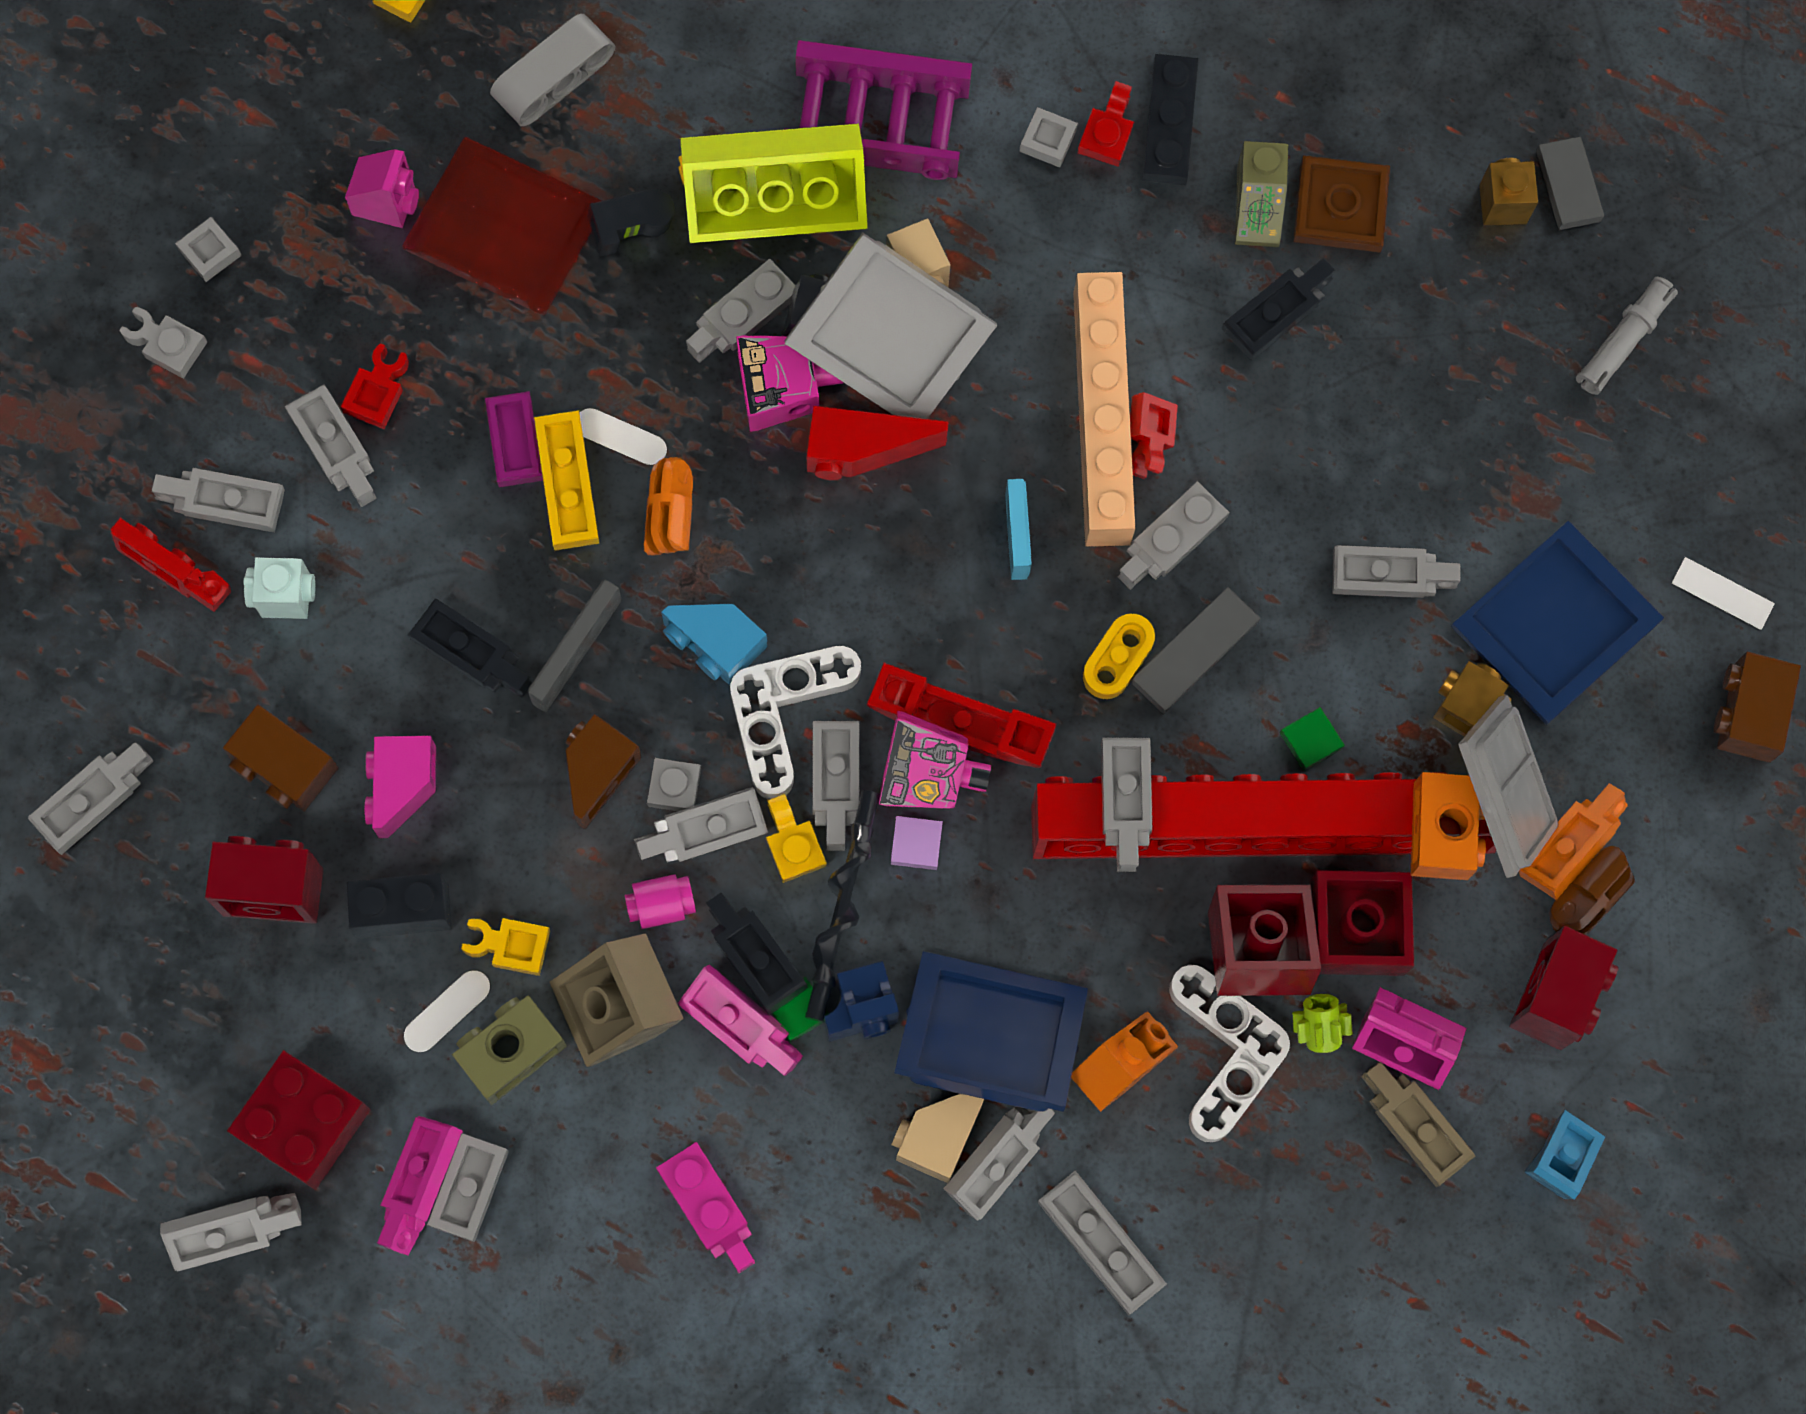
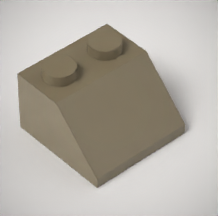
[550,933,684,1067]

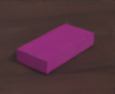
[485,391,543,487]

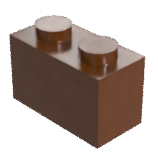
[1714,651,1801,763]
[223,704,339,812]

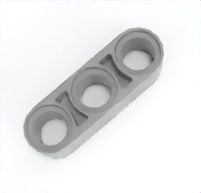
[490,14,615,126]

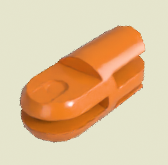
[644,457,693,556]

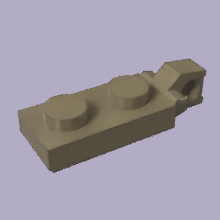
[1361,1062,1475,1187]

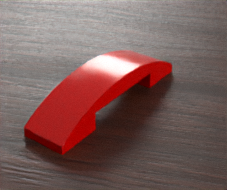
[867,663,1057,768]

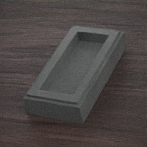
[1536,137,1604,230]

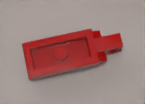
[110,518,231,612]

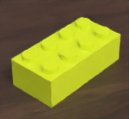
[680,124,868,243]

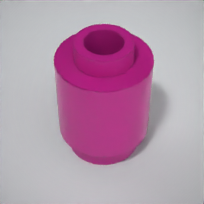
[624,874,696,930]

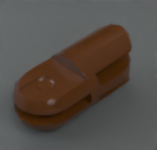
[1549,846,1636,935]

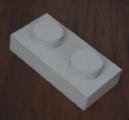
[427,1133,509,1243]

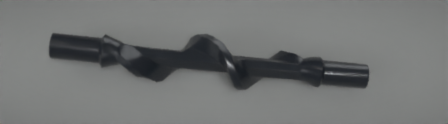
[805,790,880,1022]

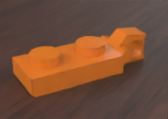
[1519,783,1628,900]

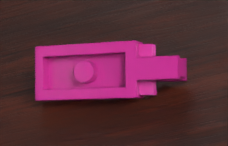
[678,964,803,1076]
[377,1116,462,1255]
[656,1142,755,1273]

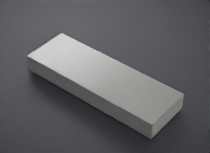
[1038,1171,1167,1316]

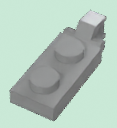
[686,259,796,363]
[285,385,377,507]
[152,468,285,533]
[1118,481,1230,590]
[1332,545,1460,598]
[813,721,859,851]
[1101,738,1152,872]
[28,742,154,855]
[634,787,768,862]
[943,1106,1055,1221]
[160,1193,302,1272]

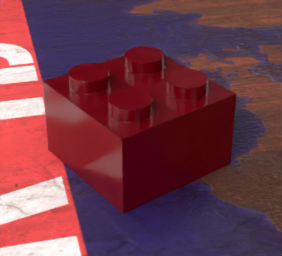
[205,836,324,924]
[1309,870,1414,976]
[1208,885,1321,996]
[1509,926,1619,1050]
[227,1050,371,1190]

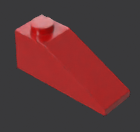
[807,406,949,480]

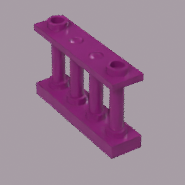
[784,40,972,180]

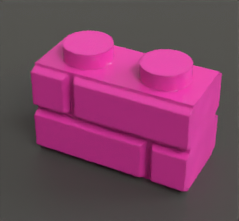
[1352,987,1467,1090]

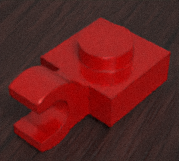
[1078,81,1134,167]
[1130,392,1178,479]

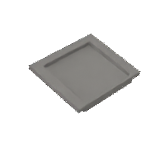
[785,233,997,419]
[1458,694,1558,878]

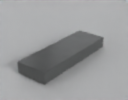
[528,580,622,712]
[1131,587,1261,715]

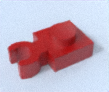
[341,343,409,429]

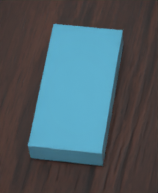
[1005,479,1032,580]

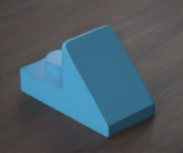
[1525,1110,1605,1199]

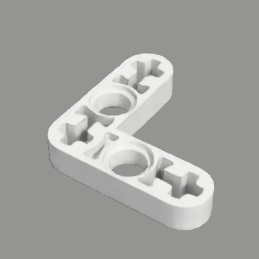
[730,646,861,799]
[1169,965,1290,1142]

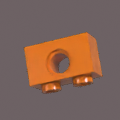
[1411,772,1486,880]

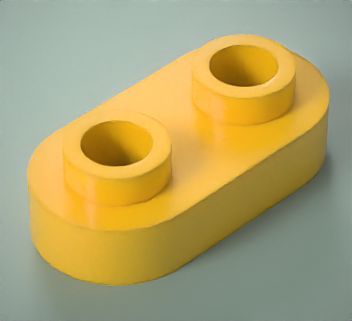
[1083,614,1155,699]

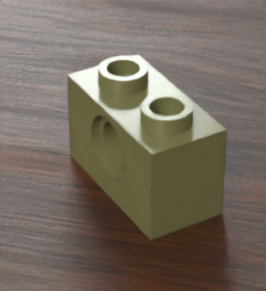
[452,995,567,1106]

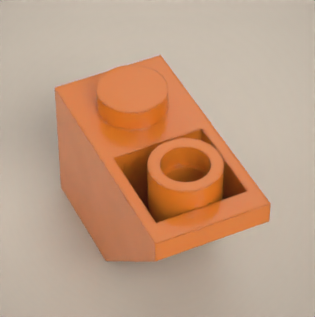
[1071,1011,1178,1112]

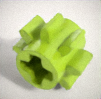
[1292,994,1353,1053]

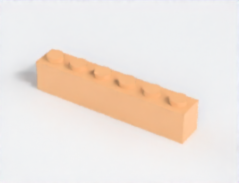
[1073,272,1135,547]

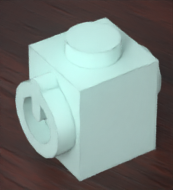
[244,557,316,619]

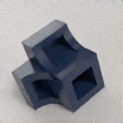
[824,961,899,1042]

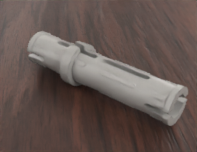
[1576,276,1678,395]

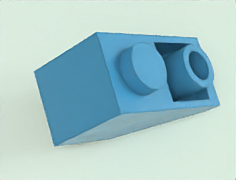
[661,604,768,685]

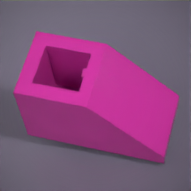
[345,149,419,228]
[365,736,436,838]

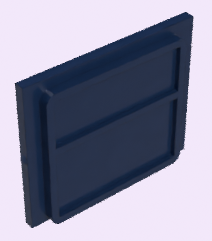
[1451,520,1664,725]
[894,951,1088,1112]

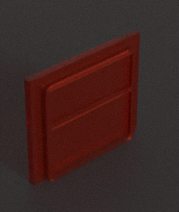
[402,137,602,316]

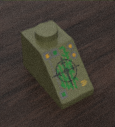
[1235,141,1288,247]

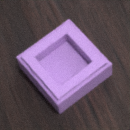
[891,816,943,870]

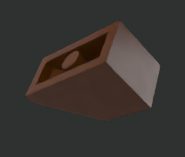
[566,714,642,829]

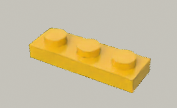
[534,410,600,551]

